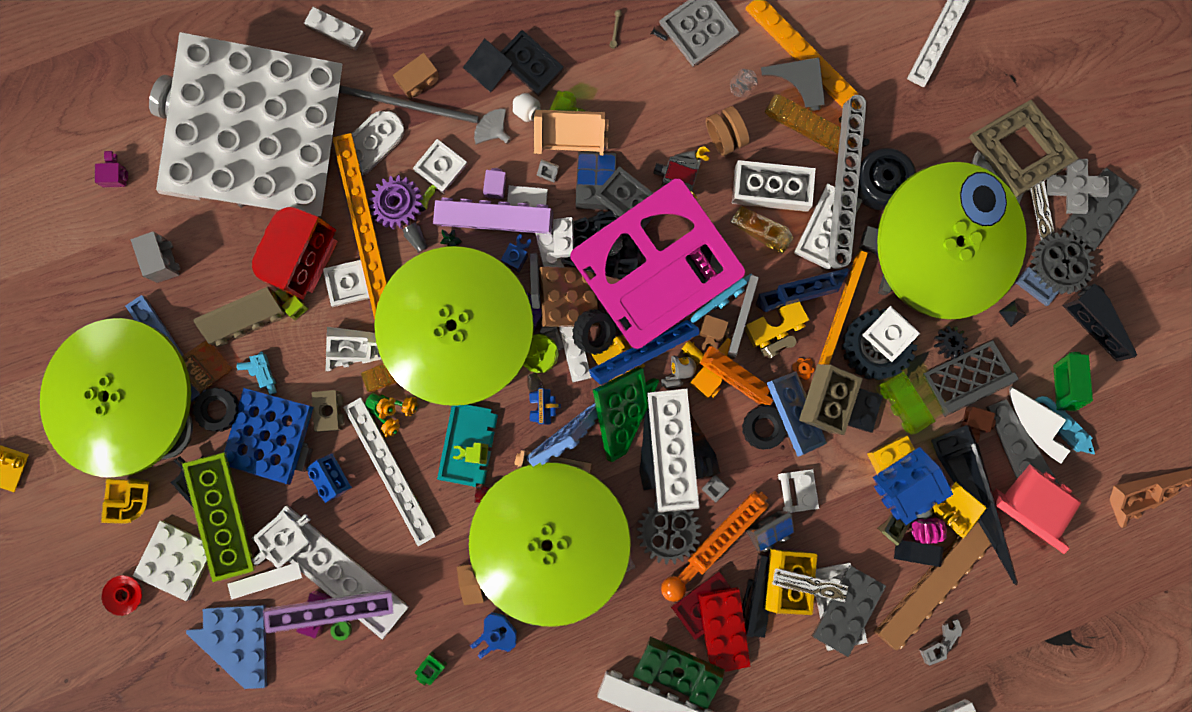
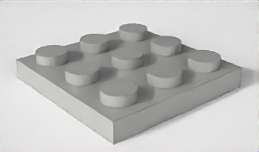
[659,0,739,67]

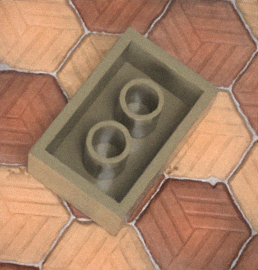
[799,364,863,435]

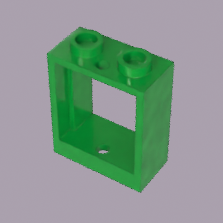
[1053,352,1093,411]

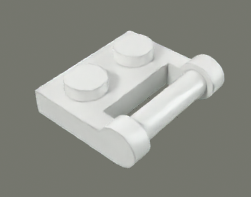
[778,469,819,513]

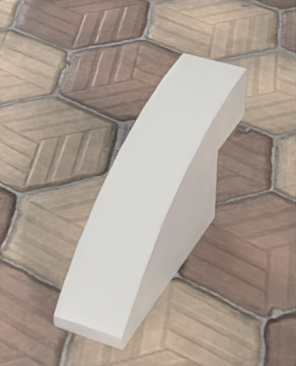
[1009,386,1070,463]

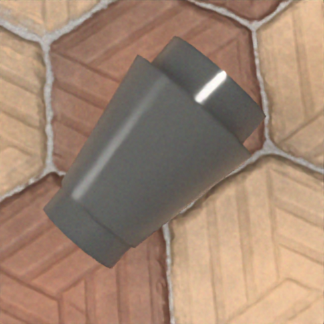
[402,222,428,253]

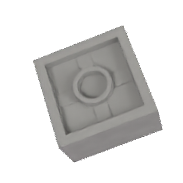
[131,231,180,283]

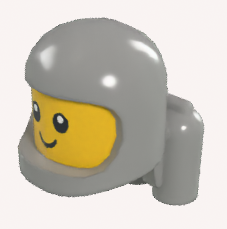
[661,356,696,388]

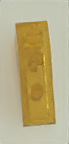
[730,206,794,254]

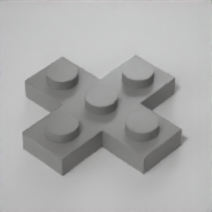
[1046,159,1109,214]

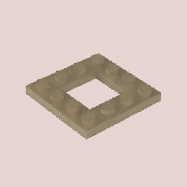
[969,100,1079,197]

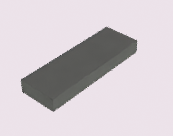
[530,253,540,309]

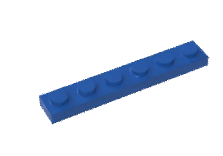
[589,320,699,385]

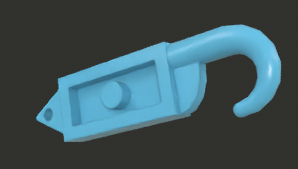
[691,274,752,323]
[1035,396,1095,454]

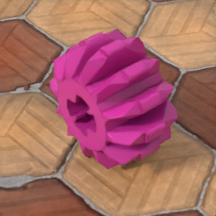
[911,517,947,544]

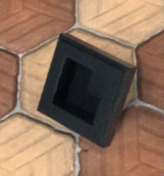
[999,300,1026,327]

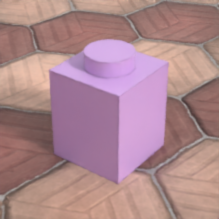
[483,168,506,199]

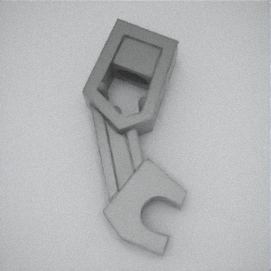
[919,619,962,666]

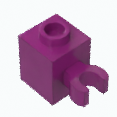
[95,151,128,188]

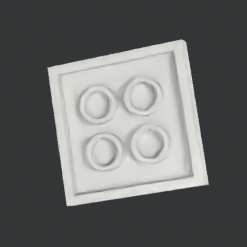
[133,521,207,601]

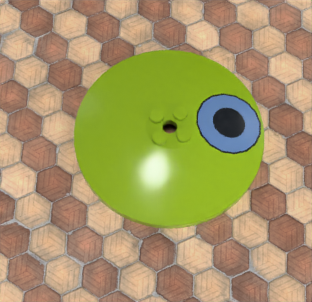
[877,162,1027,319]

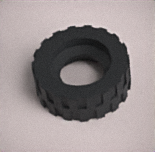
[572,309,616,355]
[193,388,239,432]
[742,406,787,450]

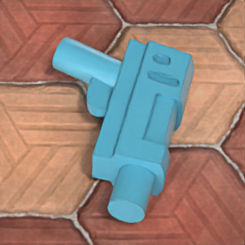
[237,352,277,395]

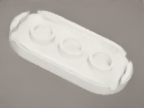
[352,111,404,175]

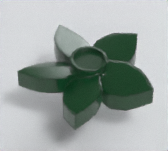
[440,230,462,247]

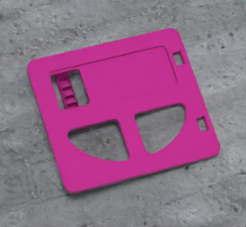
[570,179,745,349]

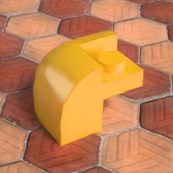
[101,478,149,524]

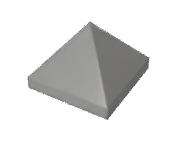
[537,159,559,182]

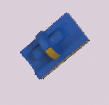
[529,388,561,425]

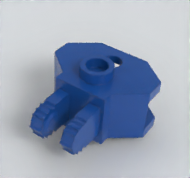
[470,612,517,659]

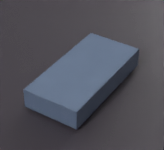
[1015,267,1059,306]

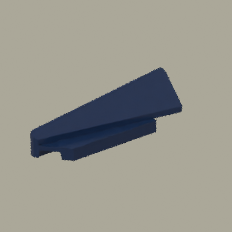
[756,268,849,312]

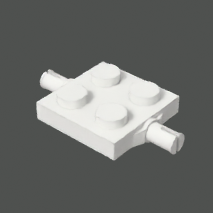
[252,511,311,569]

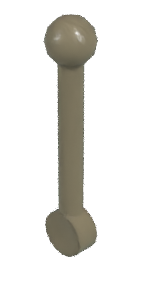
[610,10,622,49]

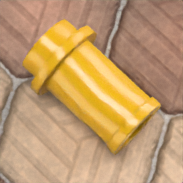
[681,340,704,365]

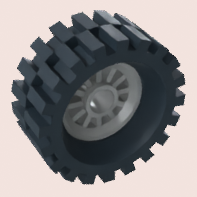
[842,309,917,380]

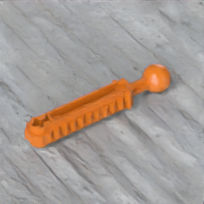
[661,491,769,602]

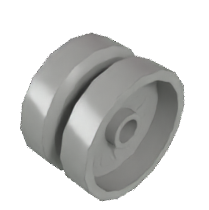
[149,75,173,119]

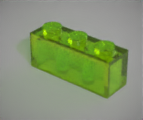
[879,371,936,434]

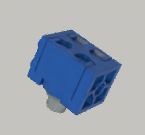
[873,447,954,525]

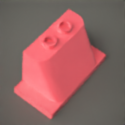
[993,464,1082,554]

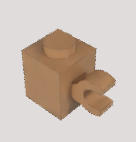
[698,315,730,351]

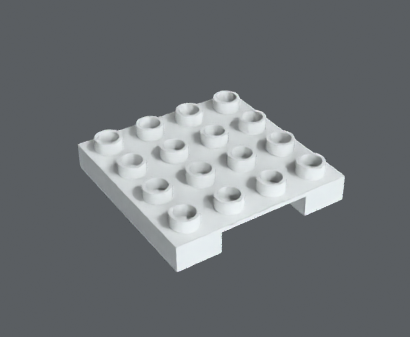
[156,32,342,218]

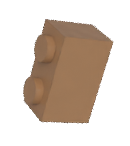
[393,53,440,99]

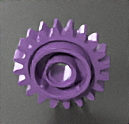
[369,175,423,230]

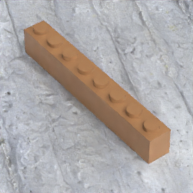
[874,521,991,651]

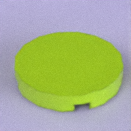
[524,334,559,373]

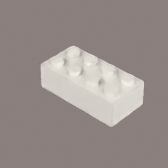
[732,160,816,212]

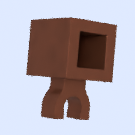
[961,406,996,443]

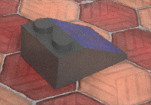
[576,152,616,210]
[746,510,794,553]

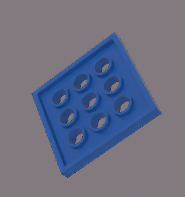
[224,388,314,485]

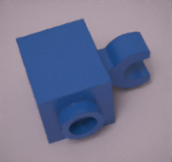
[501,234,531,273]

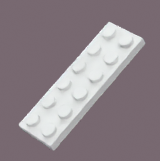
[648,389,699,512]

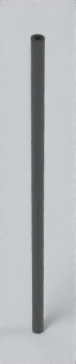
[339,85,479,124]

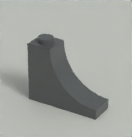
[761,58,825,111]

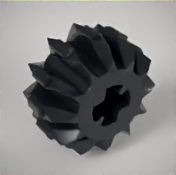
[934,326,968,359]

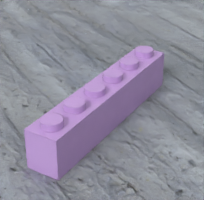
[433,197,553,234]
[264,590,393,633]

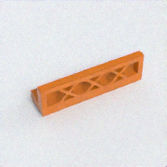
[700,346,773,405]

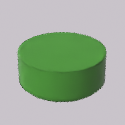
[330,621,352,641]

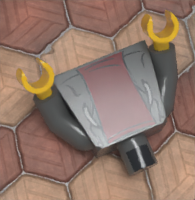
[653,147,710,199]

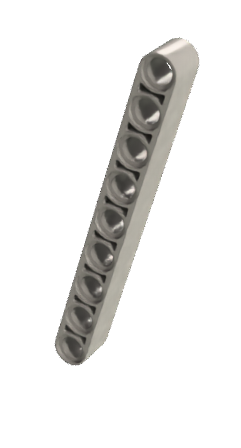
[828,95,866,269]

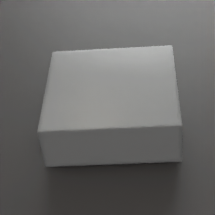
[701,475,730,503]

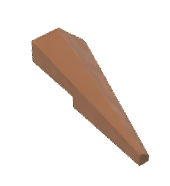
[1110,469,1192,528]

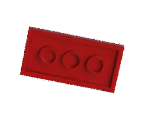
[699,587,751,672]

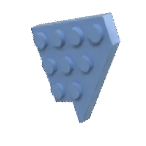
[525,403,598,466]
[186,605,267,689]

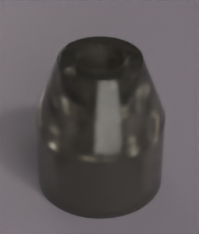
[527,373,544,393]

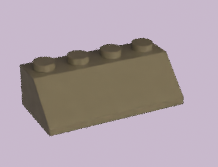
[193,287,287,347]

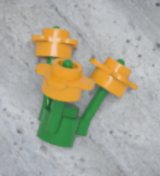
[365,393,418,438]

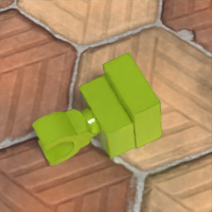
[275,289,308,321]
[453,443,488,464]

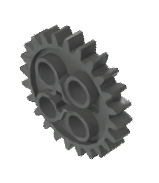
[1030,232,1096,295]
[636,502,701,565]

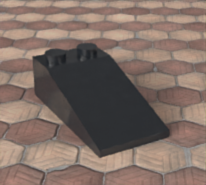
[1062,284,1138,362]

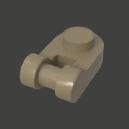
[760,336,796,358]

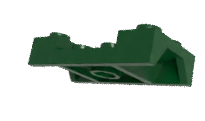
[633,636,724,710]

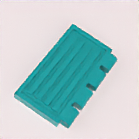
[437,405,498,487]

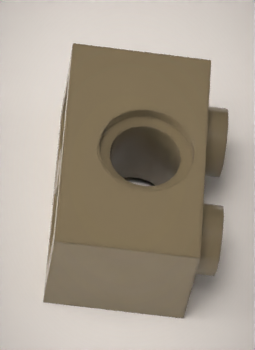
[312,390,345,432]

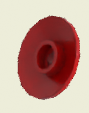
[101,575,142,616]

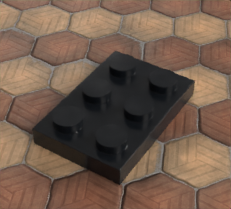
[501,30,564,96]
[848,388,883,433]

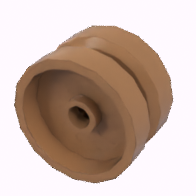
[705,106,749,156]

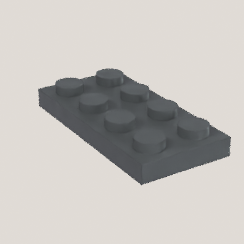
[1060,168,1137,252]
[812,565,886,657]

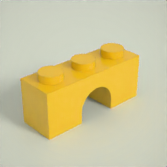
[744,302,809,349]

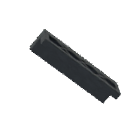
[745,554,769,638]

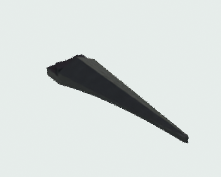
[931,425,1018,585]

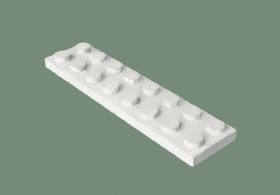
[278,506,409,639]

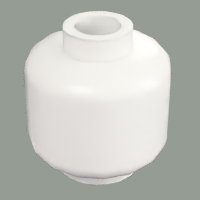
[512,93,541,122]

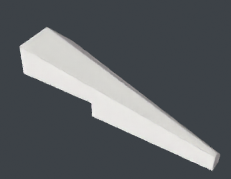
[326,327,381,371]

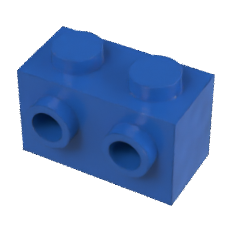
[306,453,352,503]

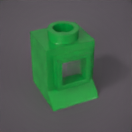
[415,651,447,685]

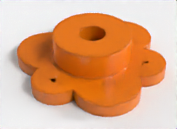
[792,358,814,380]

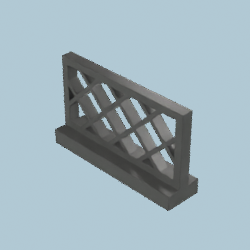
[923,340,1019,417]

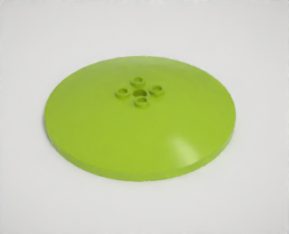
[375,246,534,406]
[40,318,191,477]
[469,463,630,626]

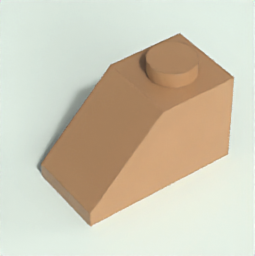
[457,564,484,605]

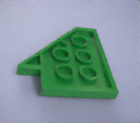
[593,367,659,462]

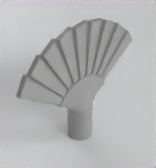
[474,109,512,144]

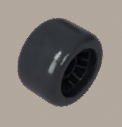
[857,148,916,210]

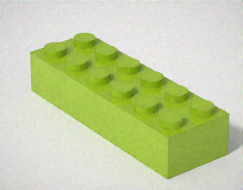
[182,452,255,582]

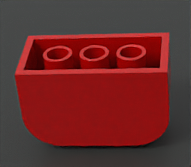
[252,207,336,300]

